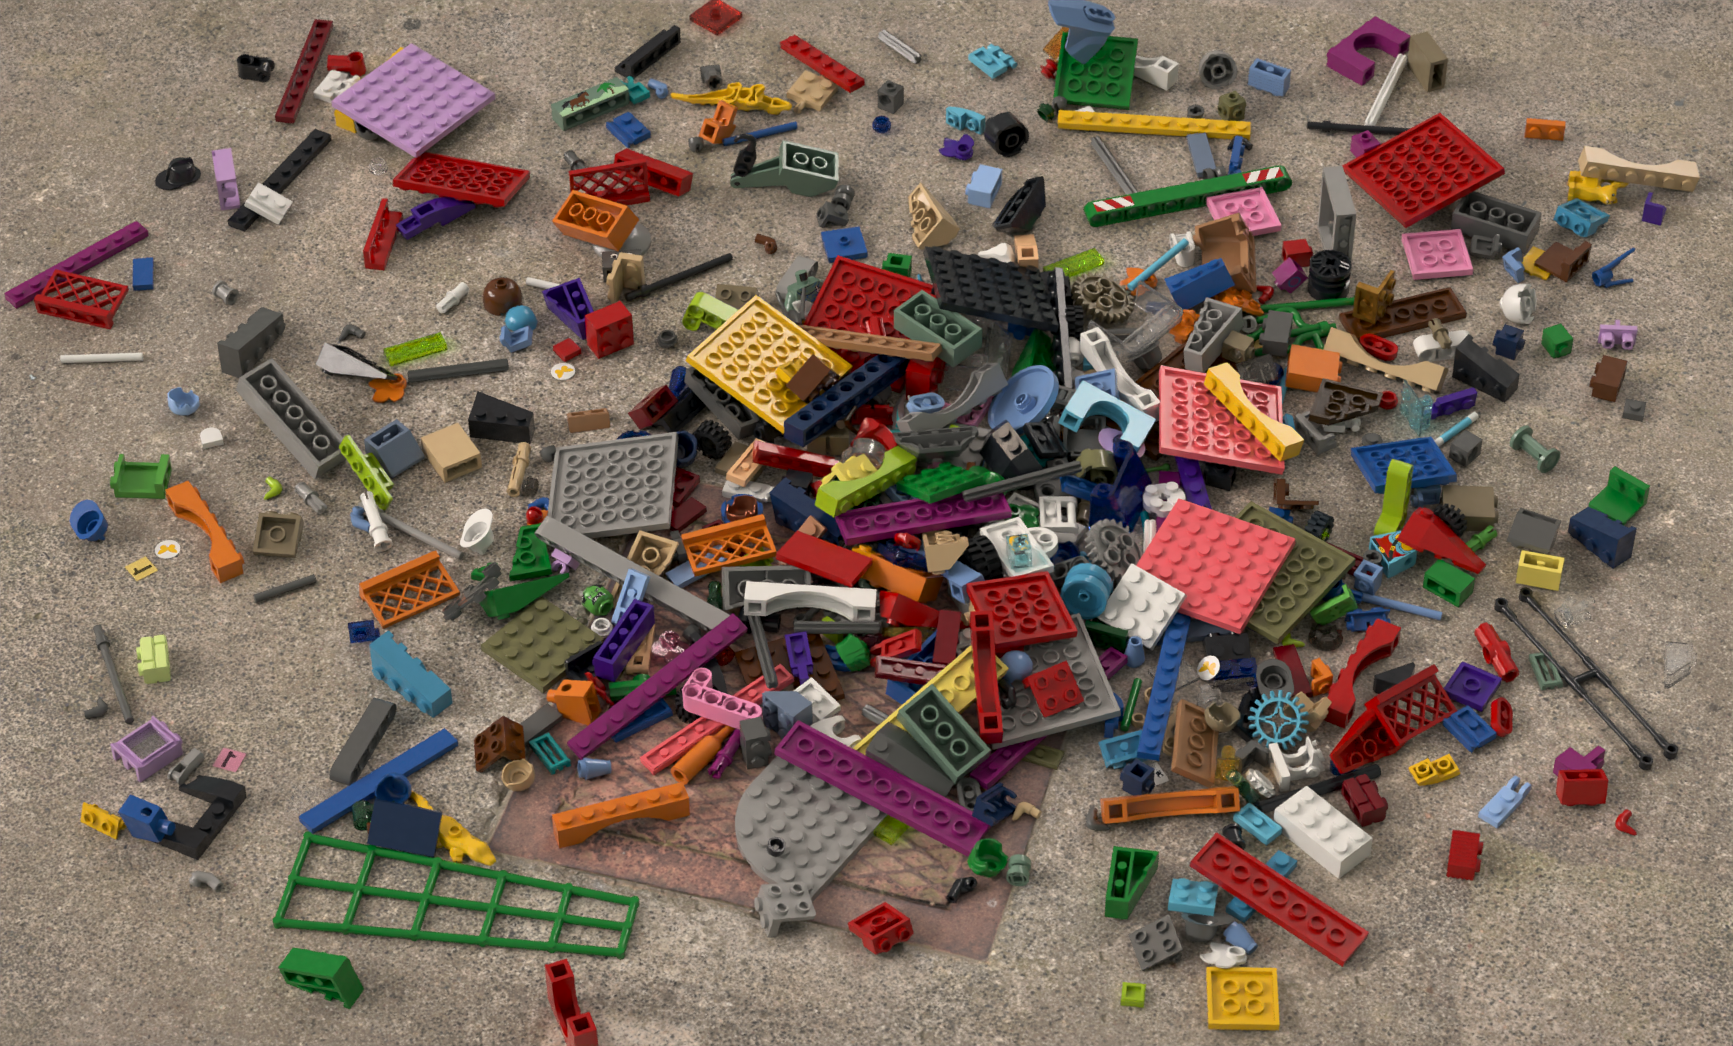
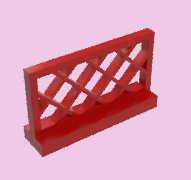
[568,158,650,206]
[34,269,129,330]
[1364,664,1457,747]

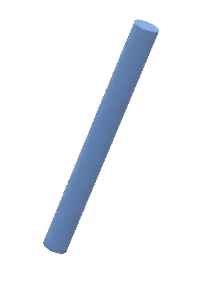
[1362,593,1443,620]

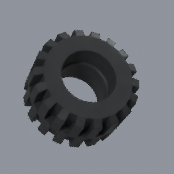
[957,535,1003,581]

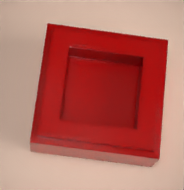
[553,337,581,362]

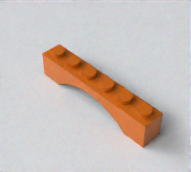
[165,480,245,583]
[552,782,690,849]
[1100,786,1240,824]

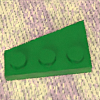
[509,523,552,582]

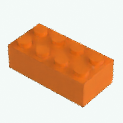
[552,190,639,252]

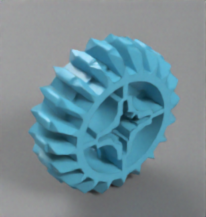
[1248,690,1309,750]

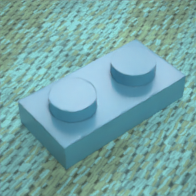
[1233,803,1282,846]

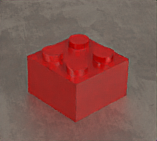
[585,301,634,359]

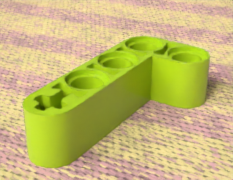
[682,292,738,331]
[1374,459,1414,536]

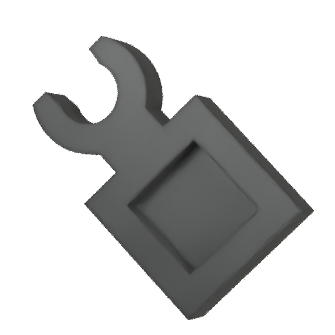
[670,530,687,565]

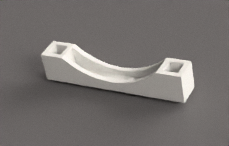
[1134,55,1179,91]
[1080,327,1160,422]
[744,581,877,622]

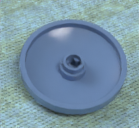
[988,365,1059,435]

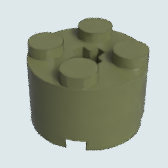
[1075,448,1120,490]

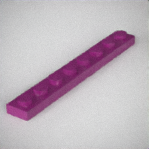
[4,221,149,309]

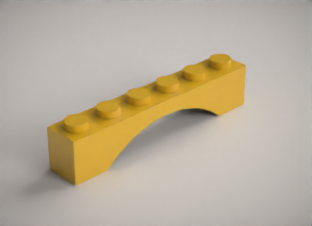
[1203,362,1304,462]

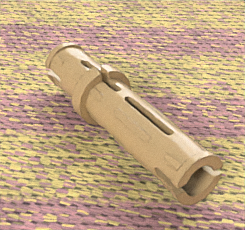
[507,442,531,497]

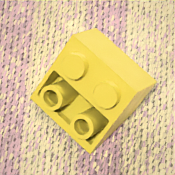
[1516,550,1565,591]

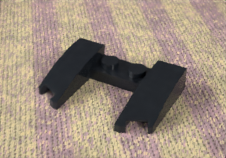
[151,775,247,860]

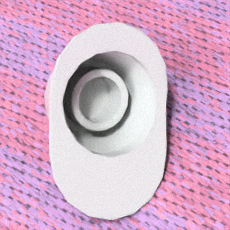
[460,509,494,555]

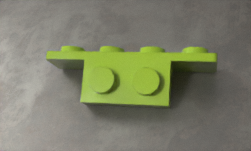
[339,435,394,511]

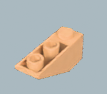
[1014,234,1039,268]

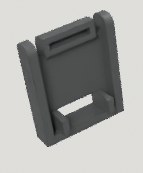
[1063,416,1106,459]

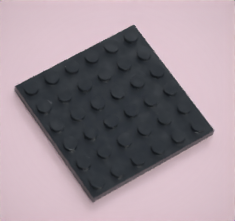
[923,246,1059,332]

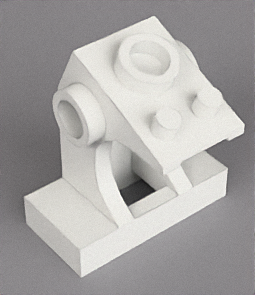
[1268,736,1325,792]

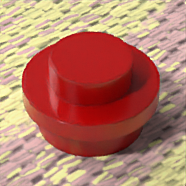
[1380,391,1398,410]

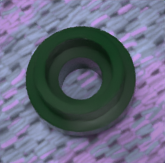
[1037,103,1055,121]

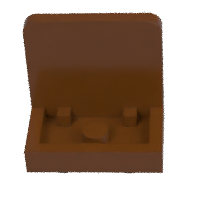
[474,716,526,773]

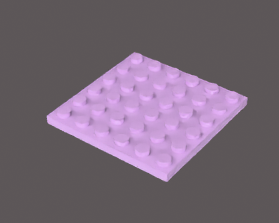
[332,43,495,158]

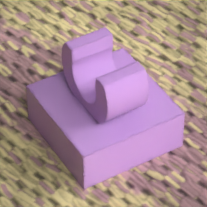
[551,548,580,574]

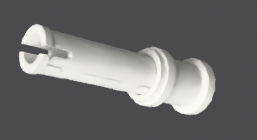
[360,491,393,552]

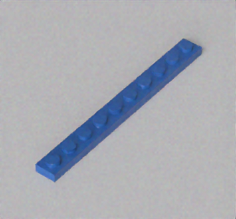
[1137,612,1192,761]

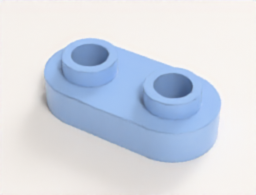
[907,393,945,414]

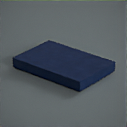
[367,799,443,857]

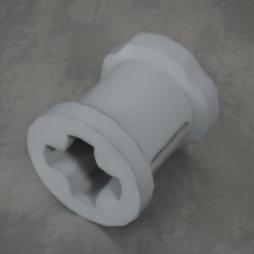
[212,280,239,305]

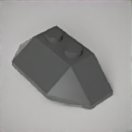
[893,426,979,463]

